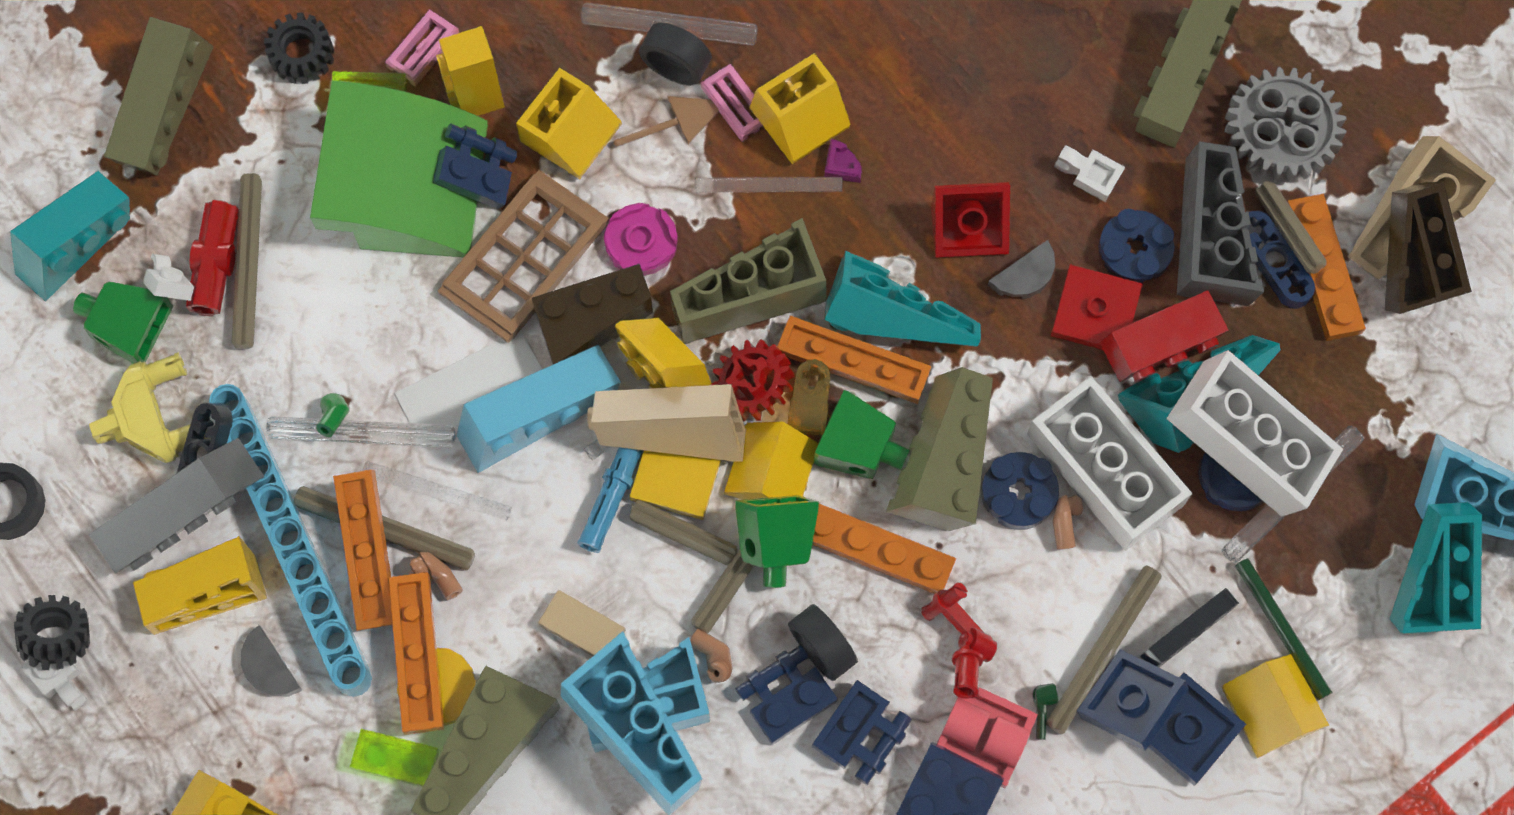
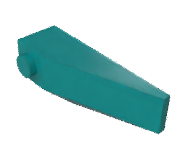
[824,251,981,347]
[1118,335,1281,453]

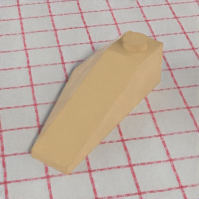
[1348,136,1496,279]

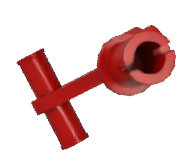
[921,582,997,699]

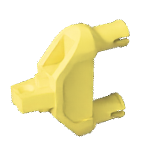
[89,352,210,463]

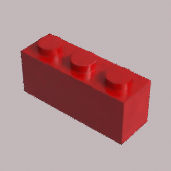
[1100,290,1229,383]

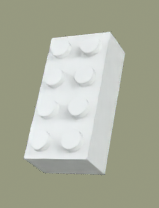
[1167,350,1343,516]
[1027,376,1192,551]

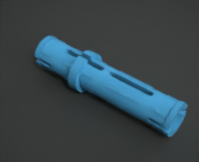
[577,447,643,553]

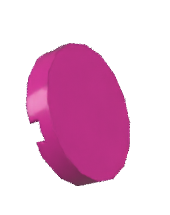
[604,203,678,276]

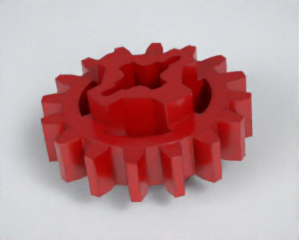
[711,339,795,421]

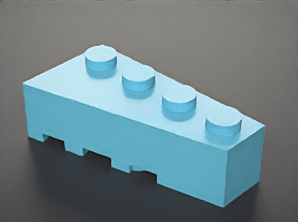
[456,345,621,473]
[1415,433,1514,541]
[561,631,702,815]

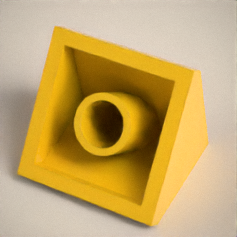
[724,422,819,500]
[1221,654,1329,758]

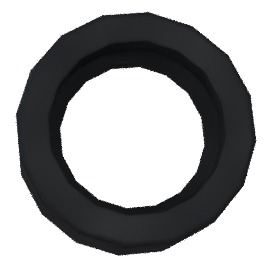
[638,22,712,86]
[0,462,46,540]
[788,604,858,681]

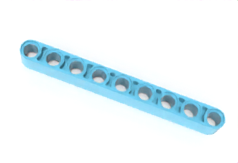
[209,384,372,697]

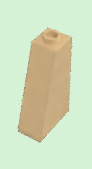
[587,384,746,461]

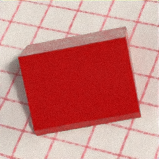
[931,182,1010,258]

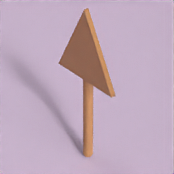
[614,96,728,146]

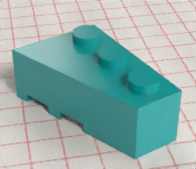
[10,171,130,302]
[1389,502,1482,634]

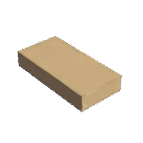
[538,589,626,656]

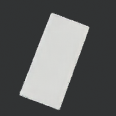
[395,330,542,448]

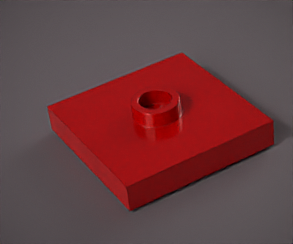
[1051,264,1142,350]

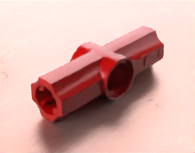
[186,200,239,316]

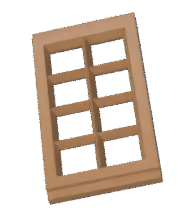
[438,170,609,343]

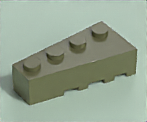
[1133,0,1242,148]
[104,17,214,176]
[670,218,826,344]
[886,367,993,531]
[411,665,561,815]

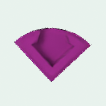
[825,139,862,183]

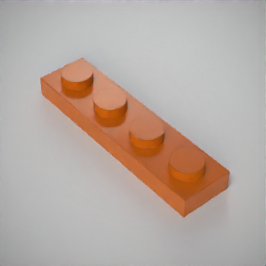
[1288,193,1366,341]
[777,316,932,404]
[333,469,393,631]
[812,504,956,594]
[388,572,445,735]

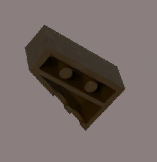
[1385,181,1472,314]
[531,264,653,365]

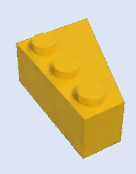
[436,26,505,116]
[133,536,267,635]

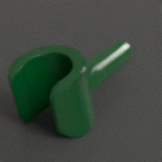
[1032,683,1058,740]

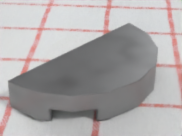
[988,240,1055,299]
[240,625,303,697]

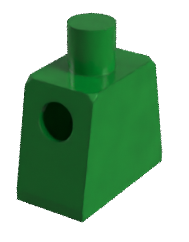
[73,281,173,363]
[813,390,910,479]
[735,495,819,588]

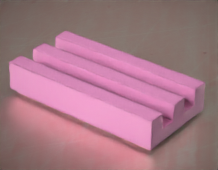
[385,10,459,87]
[701,64,763,141]

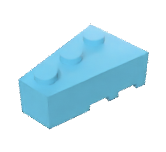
[587,637,710,753]

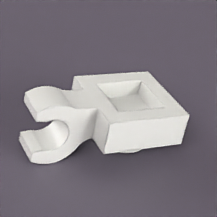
[1054,146,1125,202]
[143,254,194,301]
[21,661,88,711]

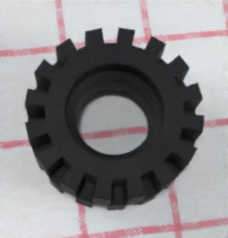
[264,13,335,84]
[14,595,90,670]

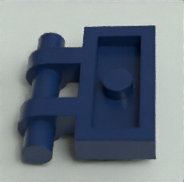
[433,123,517,209]
[735,645,838,745]
[812,680,912,785]

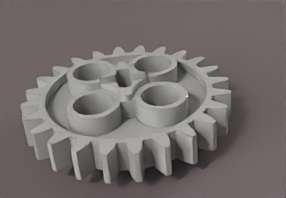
[1225,67,1346,182]

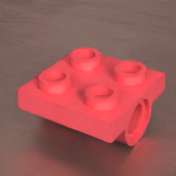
[937,687,1038,789]

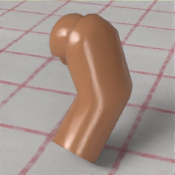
[1053,495,1083,550]
[409,552,463,600]
[690,629,733,683]

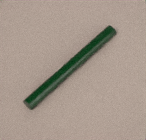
[1235,558,1333,700]

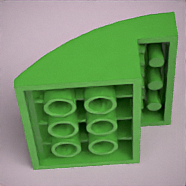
[310,80,488,258]

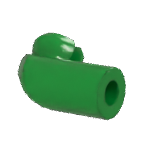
[316,393,349,437]

